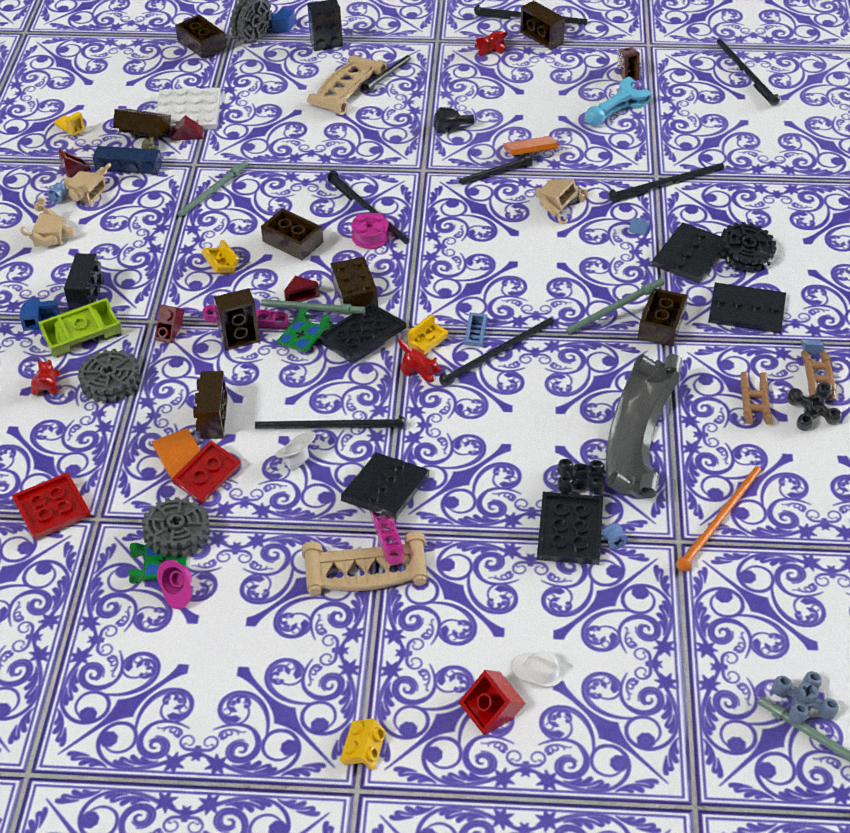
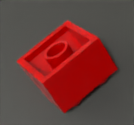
[458,670,526,735]

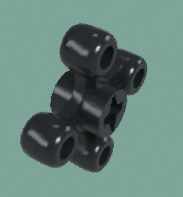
[787,382,842,431]
[557,459,605,495]

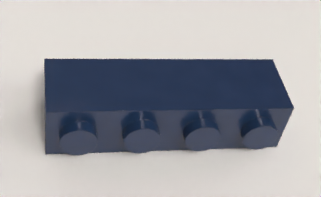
[92,146,162,174]

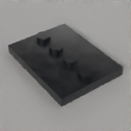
[652,222,721,283]
[708,282,786,334]
[317,303,407,363]
[341,452,429,520]
[537,492,603,565]

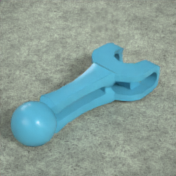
[585,77,652,126]

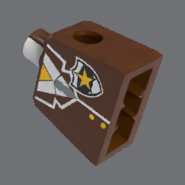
[618,47,640,81]

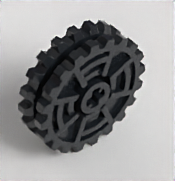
[717,222,777,273]

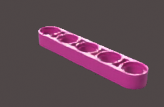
[202,305,289,329]
[369,511,404,565]

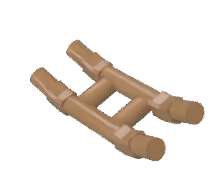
[801,350,836,401]
[740,372,773,425]

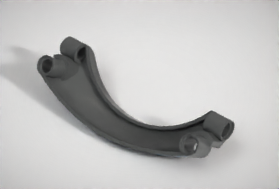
[606,354,683,499]

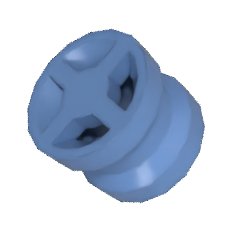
[47,183,68,204]
[602,523,628,550]

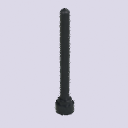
[361,55,411,94]
[459,153,533,184]

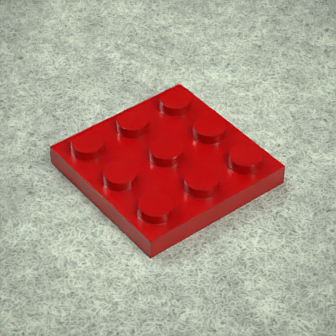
[11,472,91,540]

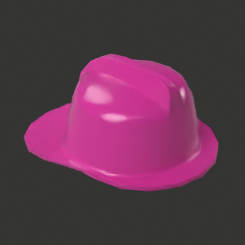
[157,560,192,609]

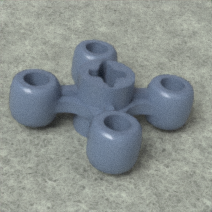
[772,671,839,725]

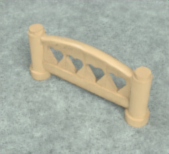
[307,55,387,115]
[301,532,428,596]

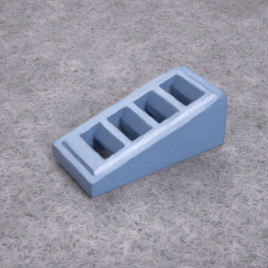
[464,312,487,347]

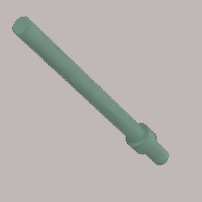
[177,161,248,217]
[566,278,665,335]
[261,299,365,315]
[757,696,850,762]

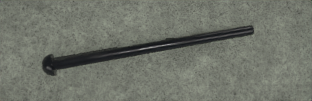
[474,4,588,25]
[716,39,780,106]
[608,163,724,202]
[327,171,410,244]
[439,317,554,386]
[255,415,406,430]

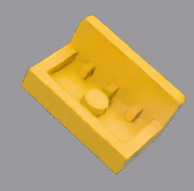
[201,240,239,274]
[407,314,448,355]
[340,718,386,770]

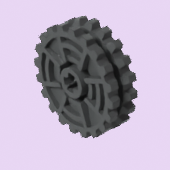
[230,0,272,44]
[78,349,141,404]
[142,497,210,558]

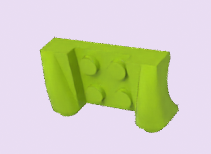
[38,298,122,357]

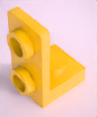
[54,112,85,136]

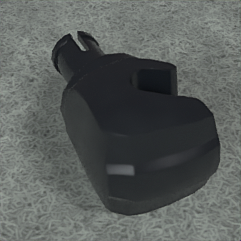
[433,107,474,134]

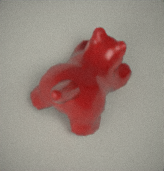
[475,30,508,56]
[398,338,442,383]
[31,360,60,396]

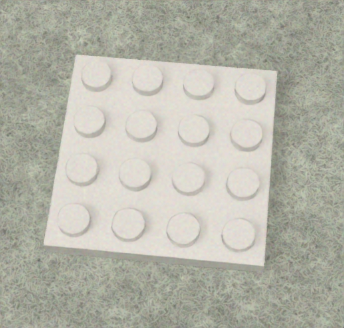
[156,87,221,131]

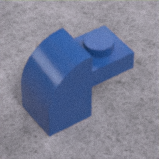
[267,8,296,33]
[20,297,60,331]

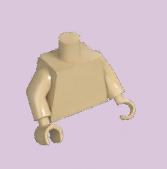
[63,163,111,206]
[535,179,588,224]
[20,198,75,247]

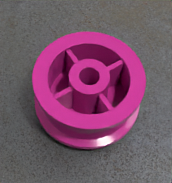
[351,213,389,249]

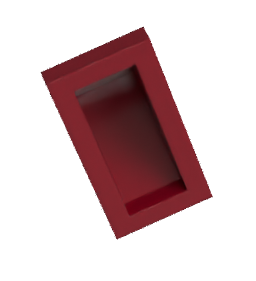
[171,115,203,140]
[58,149,91,178]
[284,275,320,302]

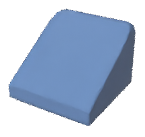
[629,217,651,235]
[801,340,824,355]

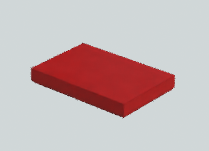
[172,440,241,504]

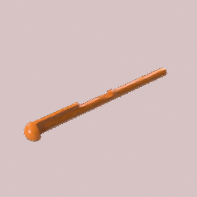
[676,466,761,572]

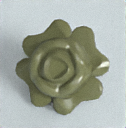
[141,137,158,150]

